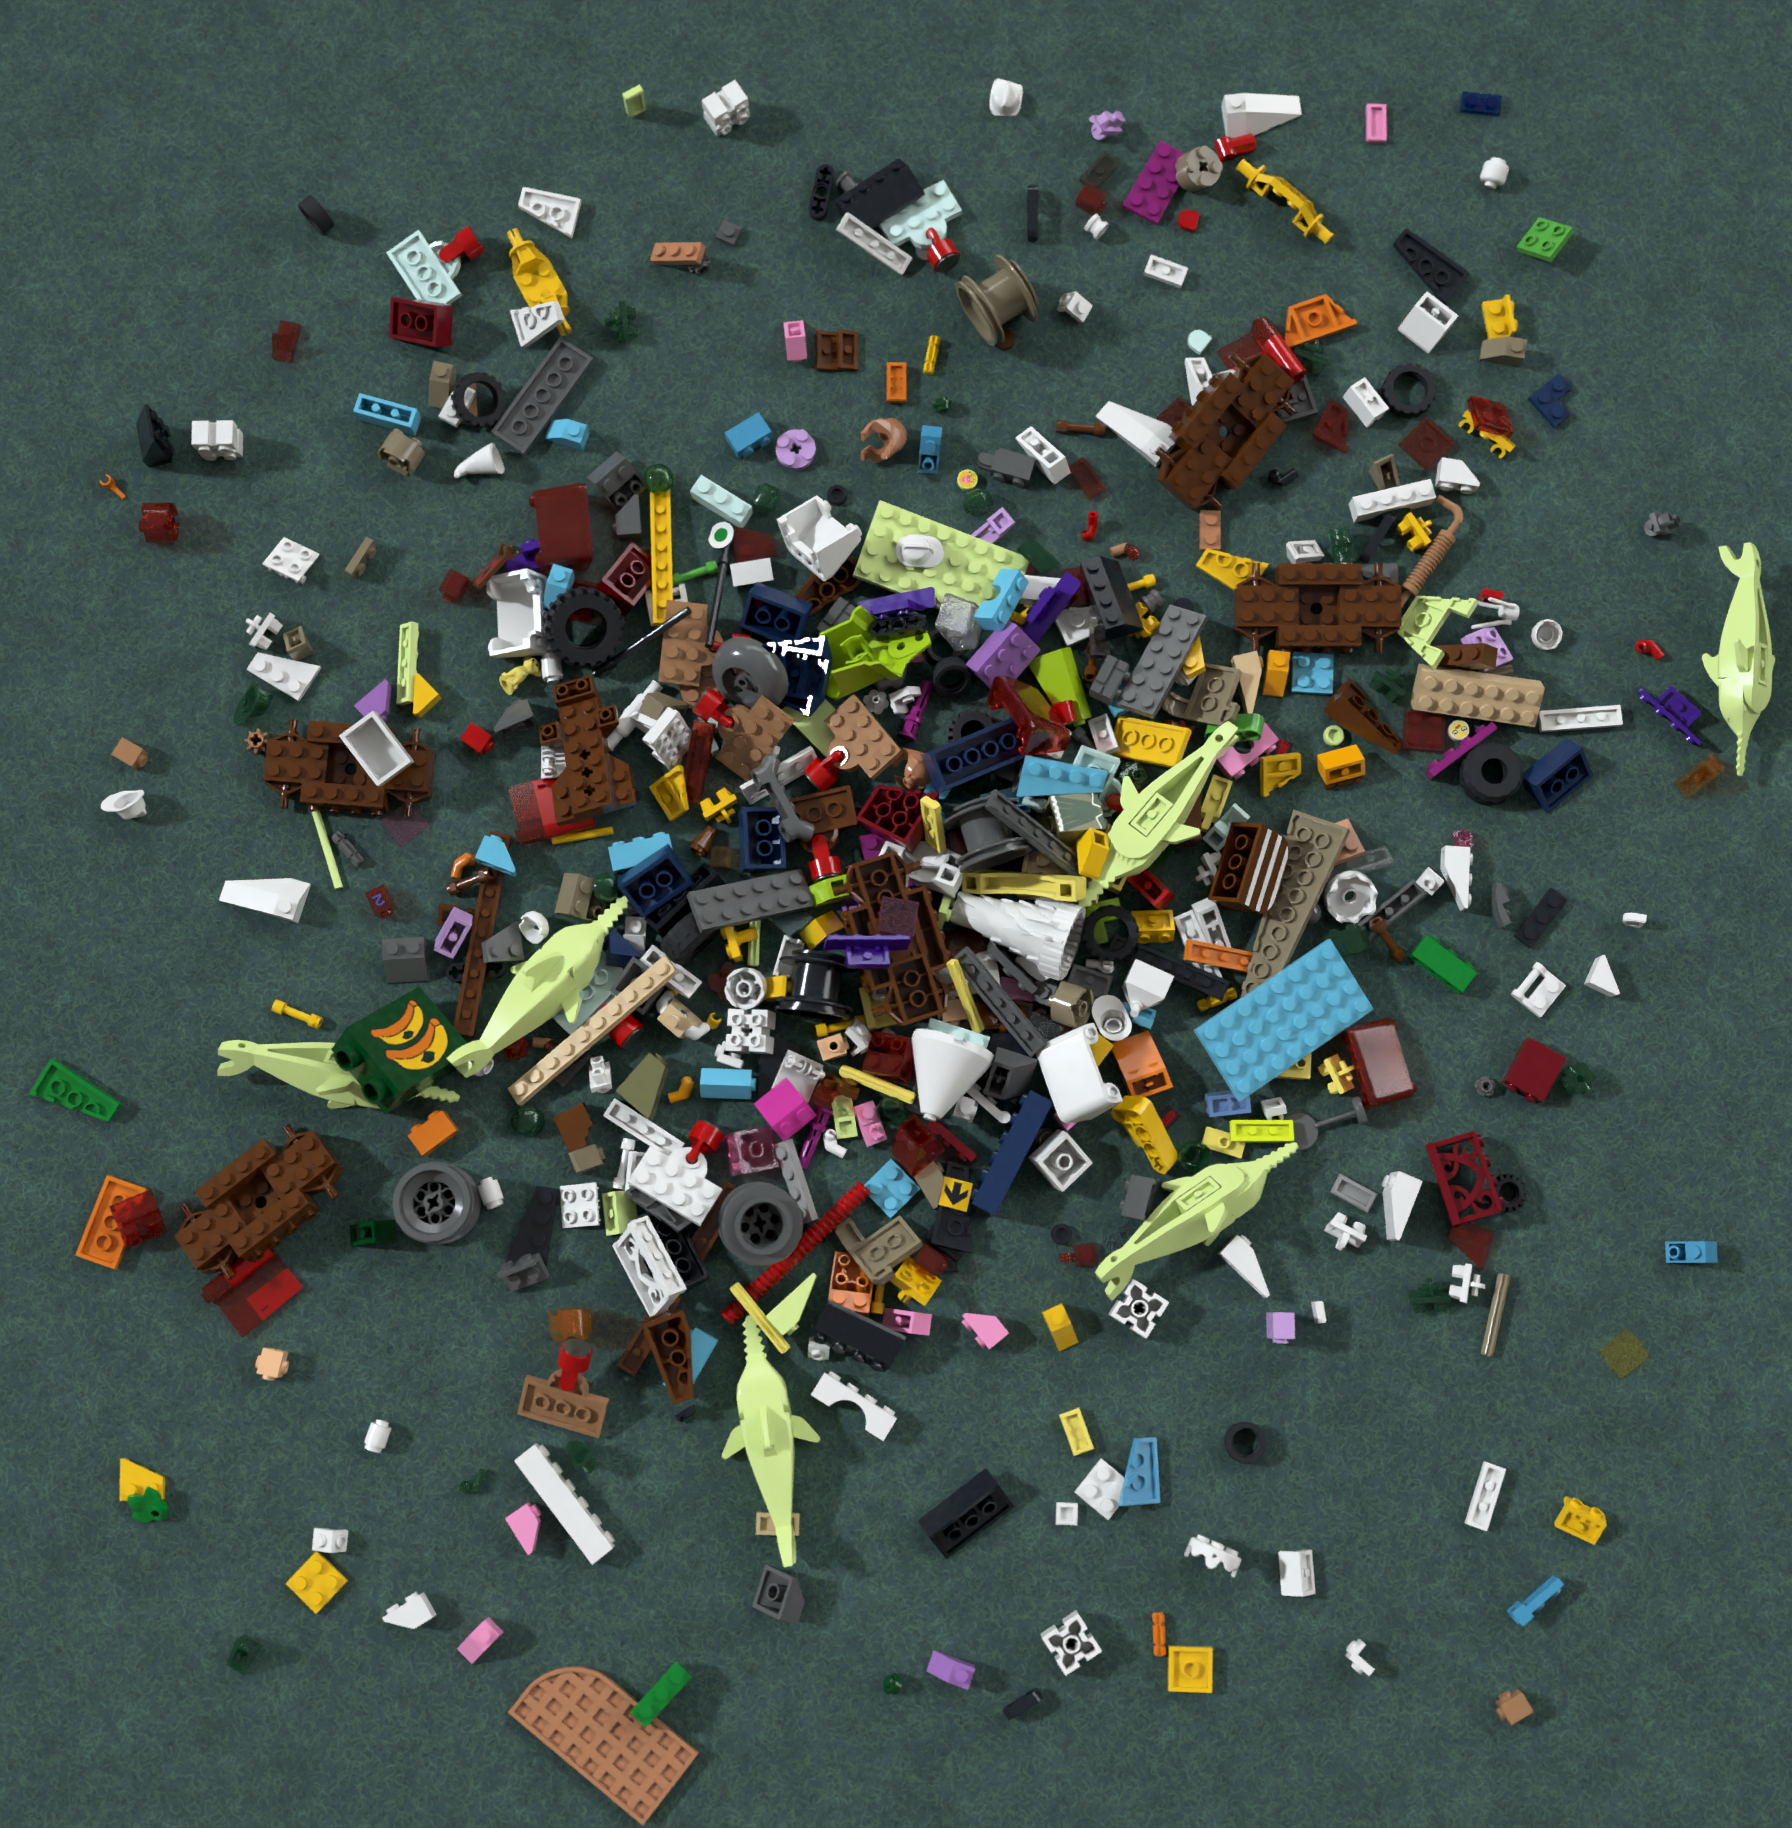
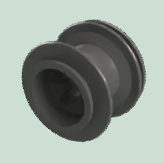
[943,793,1032,873]
[392,1162,481,1244]
[717,1182,803,1266]

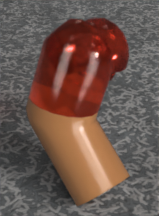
[1110,543,1140,560]
[532,1037,558,1054]

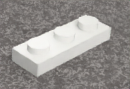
[1465,1461,1506,1531]

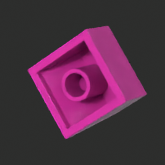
[754,1077,817,1142]

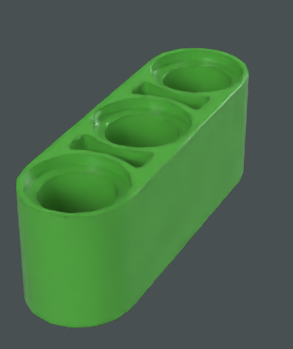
[1205,713,1265,742]

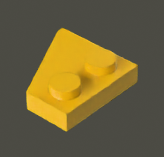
[649,765,689,821]

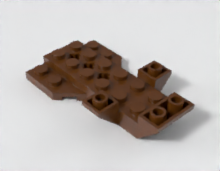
[538,675,637,827]

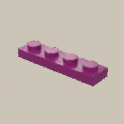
[1425,722,1497,780]

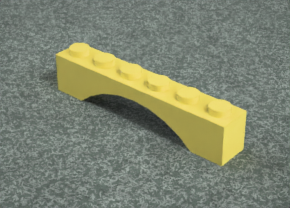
[962,869,1086,902]

